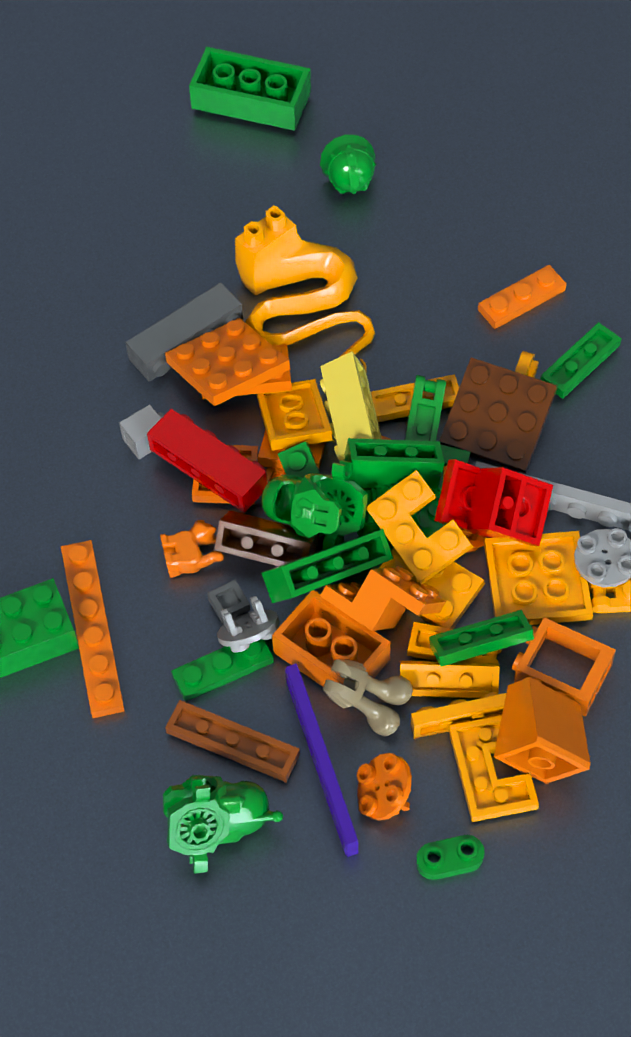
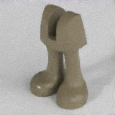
[323,659,412,736]

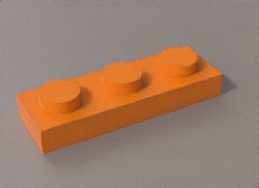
[478,265,567,329]

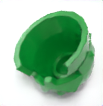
[320,135,376,194]

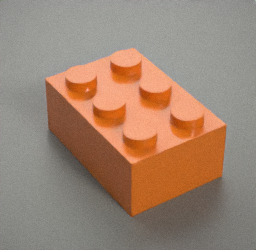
[272,590,391,687]

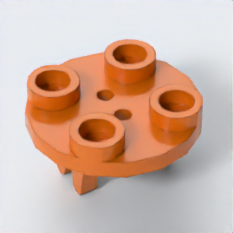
[357,753,412,821]

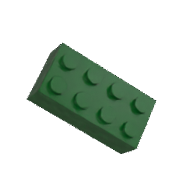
[189,47,311,131]
[0,578,79,678]

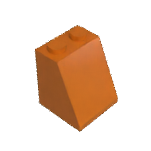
[494,677,591,784]

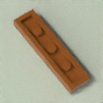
[165,700,300,782]

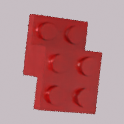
[434,459,553,546]

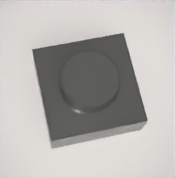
[207,579,251,624]

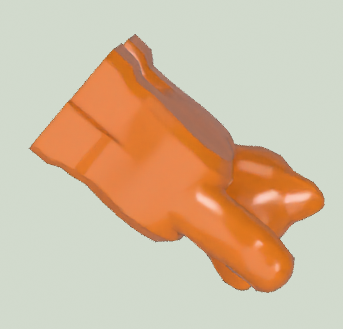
[160,520,224,578]

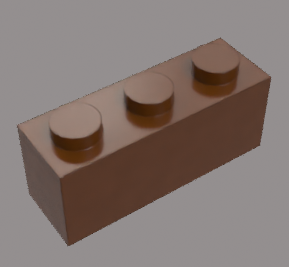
[214,510,320,566]

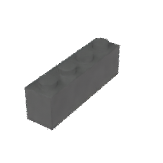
[126,282,244,382]

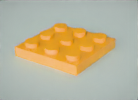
[484,531,593,625]

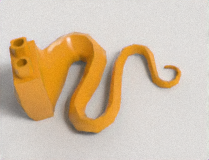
[235,205,375,370]

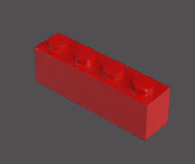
[147,409,267,513]

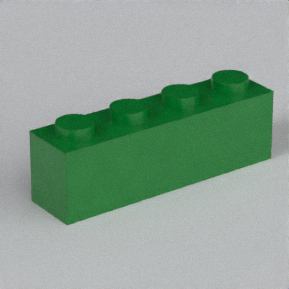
[262,529,393,603]

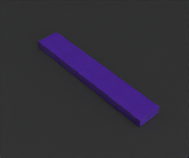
[285,663,359,857]

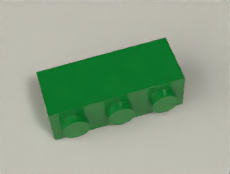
[343,438,445,490]

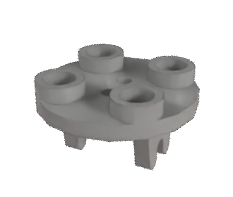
[574,528,631,588]
[217,596,280,653]

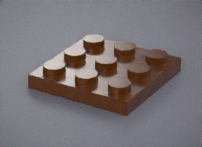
[439,357,558,473]

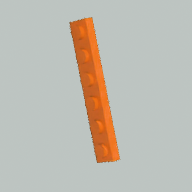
[61,540,125,718]

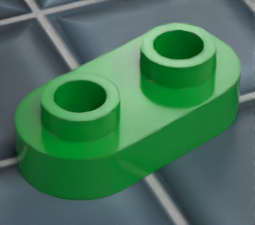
[416,835,485,880]

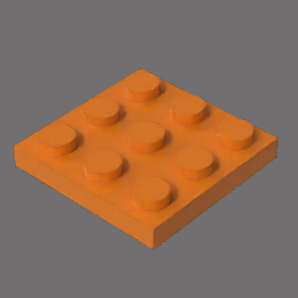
[165,318,290,406]

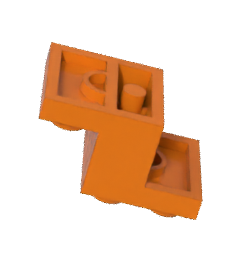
[320,566,446,631]

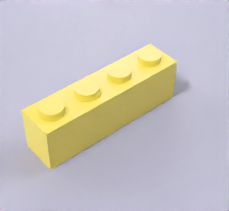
[320,351,382,461]

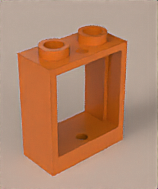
[512,617,616,717]

